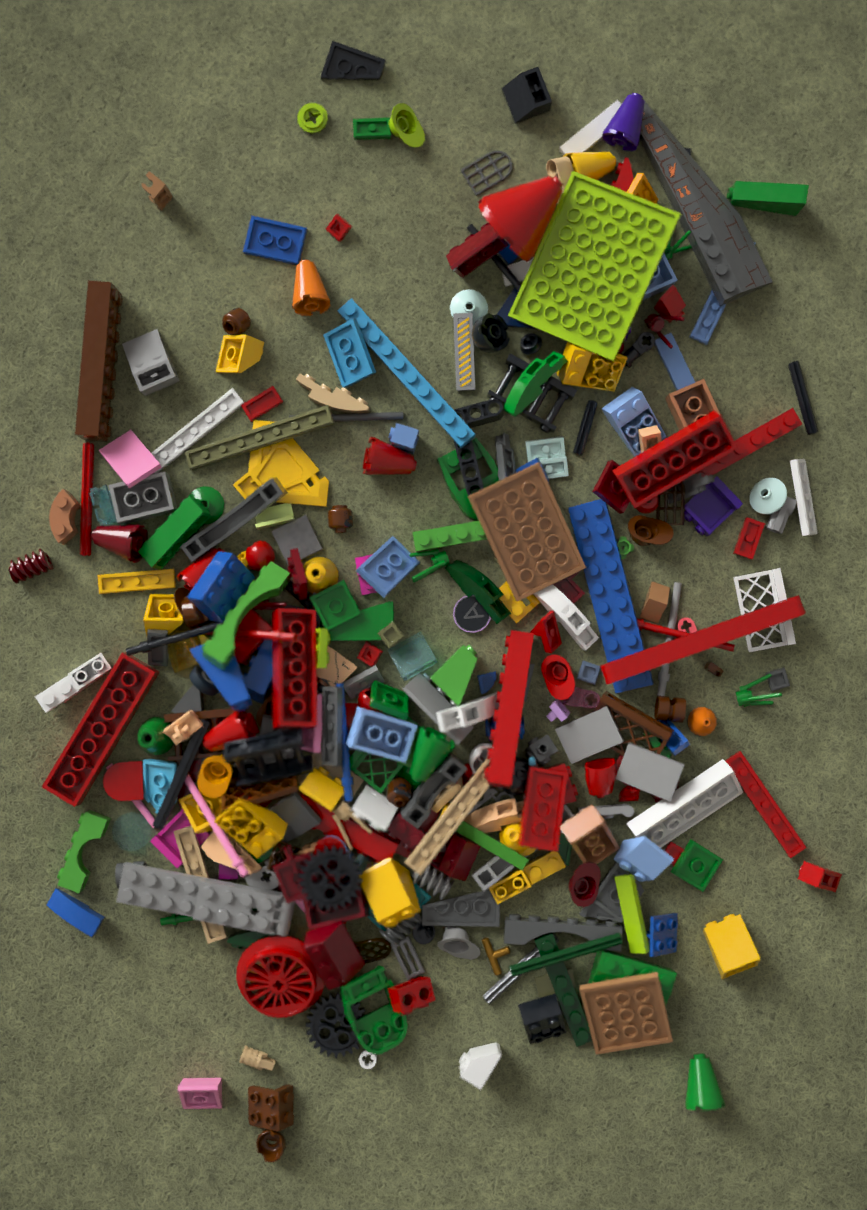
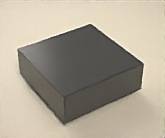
[765,667,790,691]

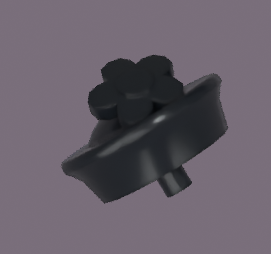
[520,333,543,355]
[412,922,435,944]

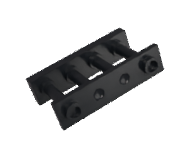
[487,353,577,433]
[224,727,313,788]

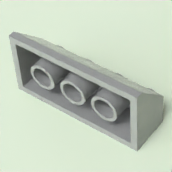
[403,672,474,745]

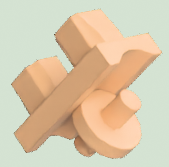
[163,710,203,745]

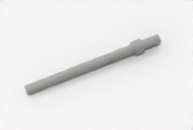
[657,582,682,696]

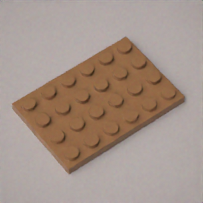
[468,462,586,602]

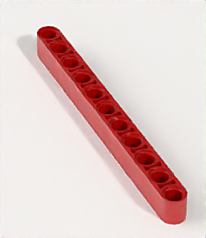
[600,595,806,684]

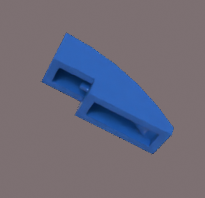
[47,888,105,937]

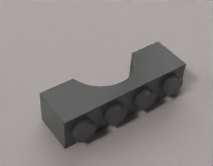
[399,753,467,829]

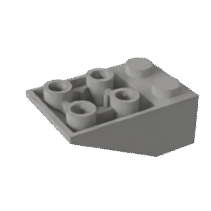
[122,329,180,396]

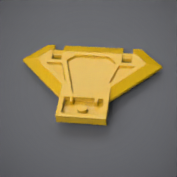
[233,420,329,507]

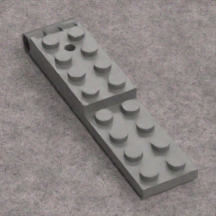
[116,862,295,936]

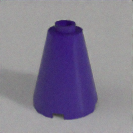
[602,93,645,151]

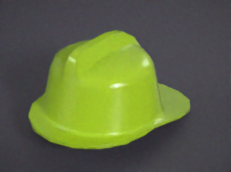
[389,103,425,148]

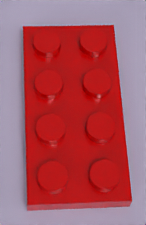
[518,766,568,852]

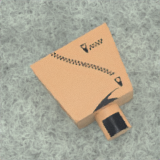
[317,646,358,693]

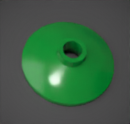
[189,486,224,524]

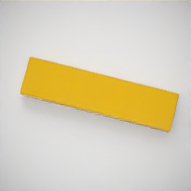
[98,569,176,594]

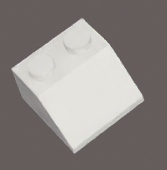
[459,1042,501,1089]

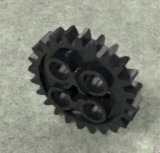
[298,845,363,911]
[305,992,365,1058]

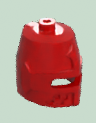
[585,758,616,798]

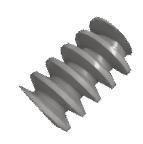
[411,864,454,900]

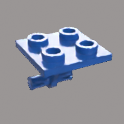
[646,913,678,957]

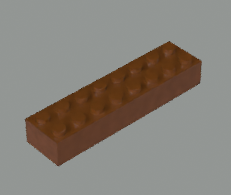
[75,280,123,442]

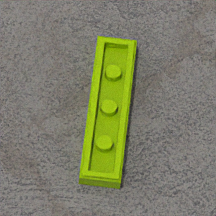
[614,874,650,954]

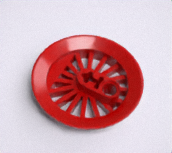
[236,935,325,1018]

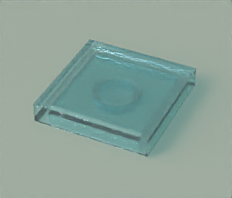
[387,632,438,681]

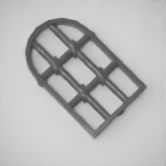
[460,151,512,196]

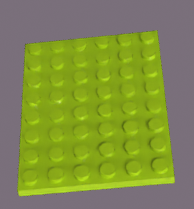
[508,171,681,362]

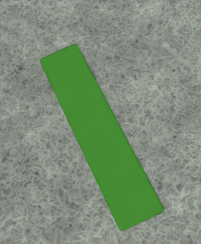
[456,821,528,870]

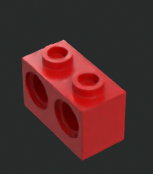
[388,976,435,1015]

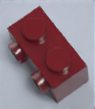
[387,811,427,852]

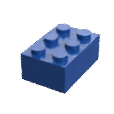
[187,551,255,623]

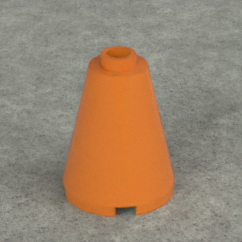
[292,260,330,316]

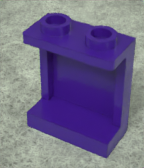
[684,476,743,537]

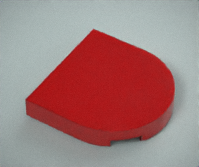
[103,761,143,801]

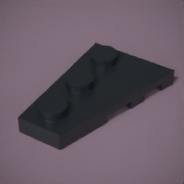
[320,41,386,80]

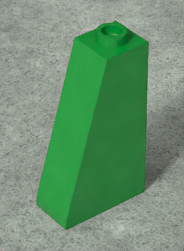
[727,181,809,216]
[320,601,394,641]

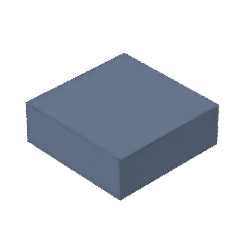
[577,661,601,685]

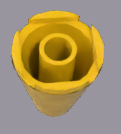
[563,152,616,180]
[303,557,339,594]

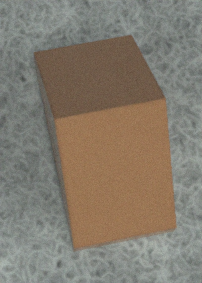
[640,581,670,624]

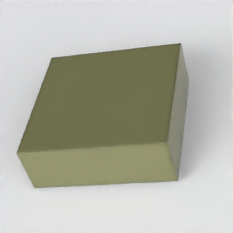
[378,622,405,649]

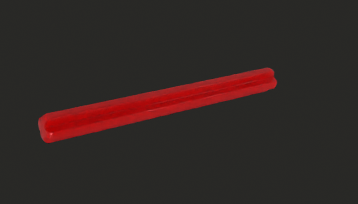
[80,443,94,556]

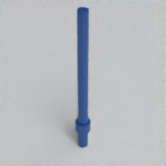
[336,683,353,801]

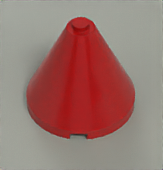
[478,176,563,262]

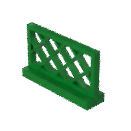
[349,713,421,794]

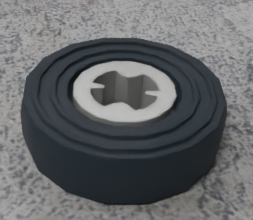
[189,665,219,696]

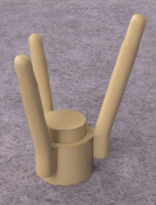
[332,800,372,850]

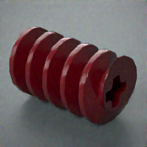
[9,548,54,584]

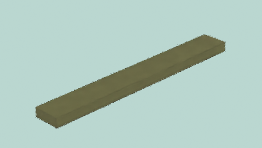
[185,405,335,471]

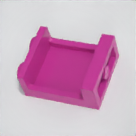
[150,808,212,868]

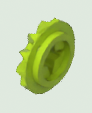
[297,103,328,134]

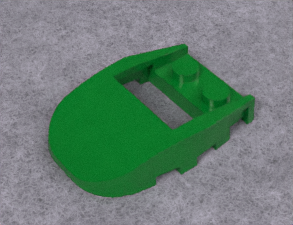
[437,438,499,521]
[340,965,408,1054]

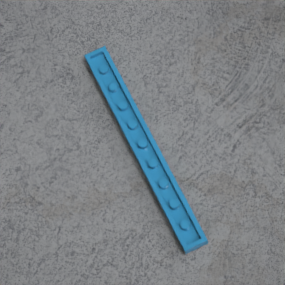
[337,298,476,448]

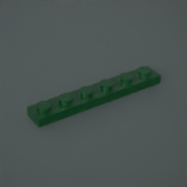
[534,932,592,1047]

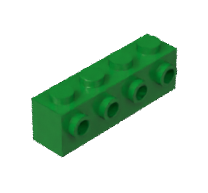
[138,496,212,570]

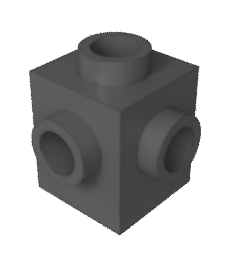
[525,734,558,766]

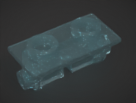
[89,484,117,526]

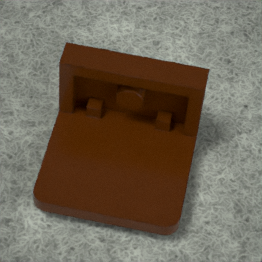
[248,1084,294,1132]

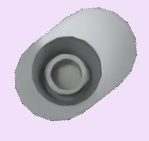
[437,926,481,960]

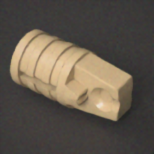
[239,1045,276,1071]

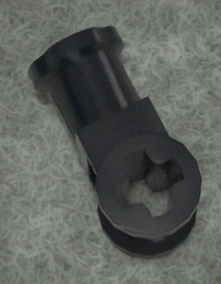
[621,332,655,368]

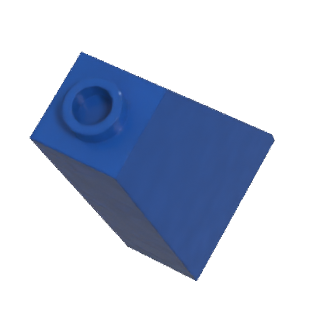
[190,644,252,711]

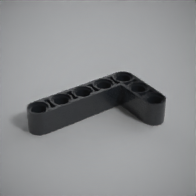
[454,399,504,496]

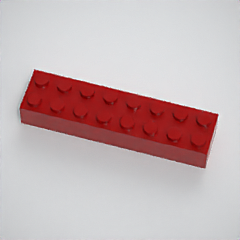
[42,652,160,807]

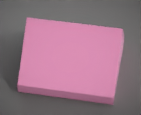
[178,1078,222,1109]

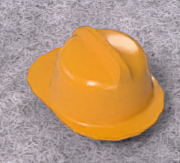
[197,754,232,798]

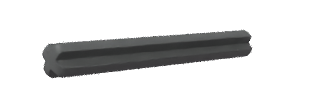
[483,932,559,1004]

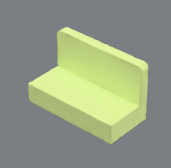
[255,503,295,530]

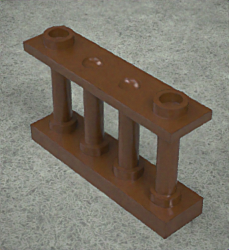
[164,708,235,764]

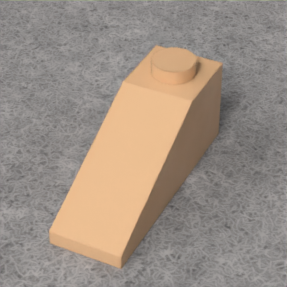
[201,830,262,875]

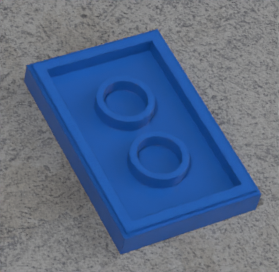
[243,215,307,265]

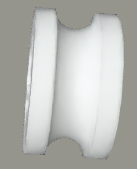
[359,1050,377,1069]

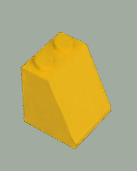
[358,857,421,928]
[703,914,760,979]

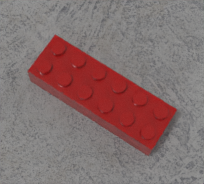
[612,410,738,508]
[272,608,317,729]

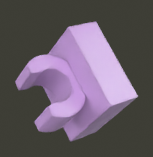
[546,699,571,722]

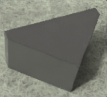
[171,685,204,713]

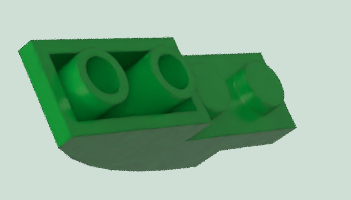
[503,351,567,417]

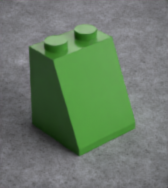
[430,645,477,706]

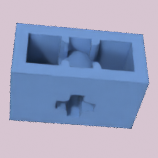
[388,423,419,454]

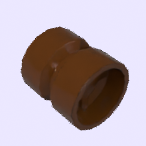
[654,695,686,723]

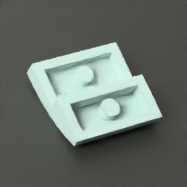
[525,436,569,479]

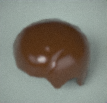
[256,1129,286,1163]

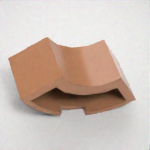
[49,489,81,545]

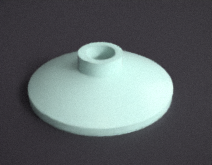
[450,290,488,326]
[749,478,787,515]

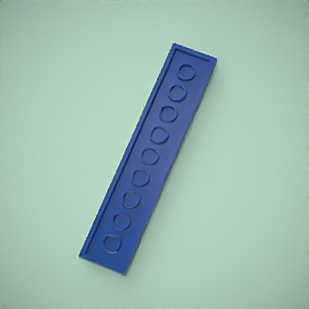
[568,499,654,693]

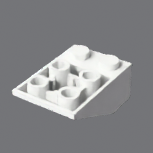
[351,784,398,831]

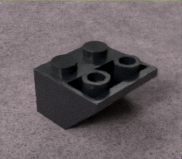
[502,67,552,124]
[518,993,567,1044]

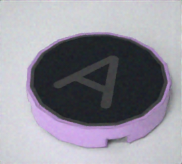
[453,595,491,633]

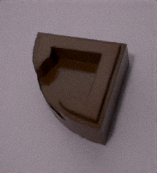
[704,662,724,678]

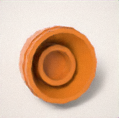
[687,707,717,736]

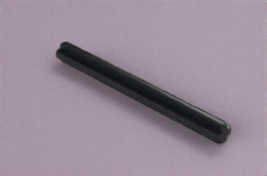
[153,719,210,830]

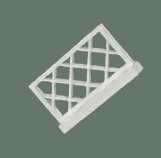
[733,568,796,652]

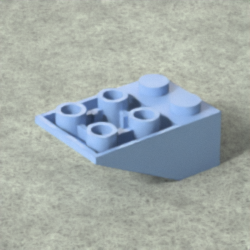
[601,387,667,457]

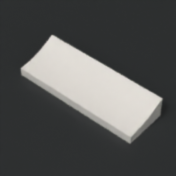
[627,759,743,848]

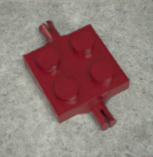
[273,845,320,911]

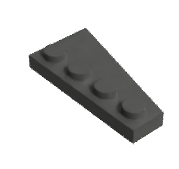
[422,889,500,927]

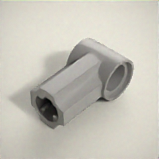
[765,497,796,534]

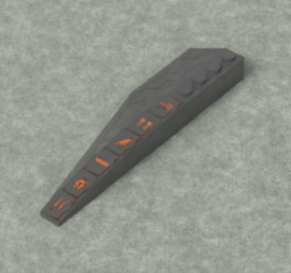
[640,99,773,307]

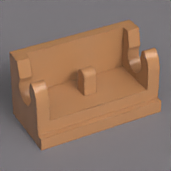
[141,171,173,211]

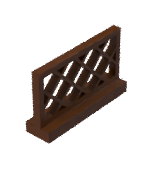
[594,691,674,756]
[221,759,299,813]

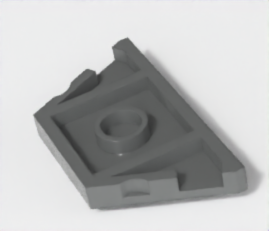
[579,861,644,923]

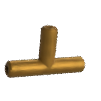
[481,937,511,976]

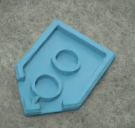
[143,759,177,814]

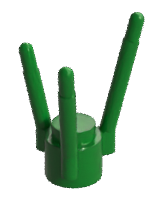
[410,549,450,583]
[735,674,782,707]

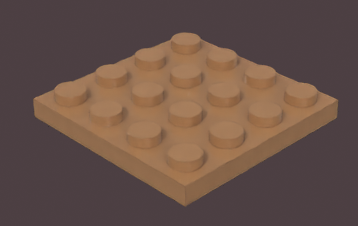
[580,972,673,1055]

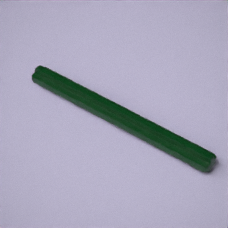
[509,933,623,977]

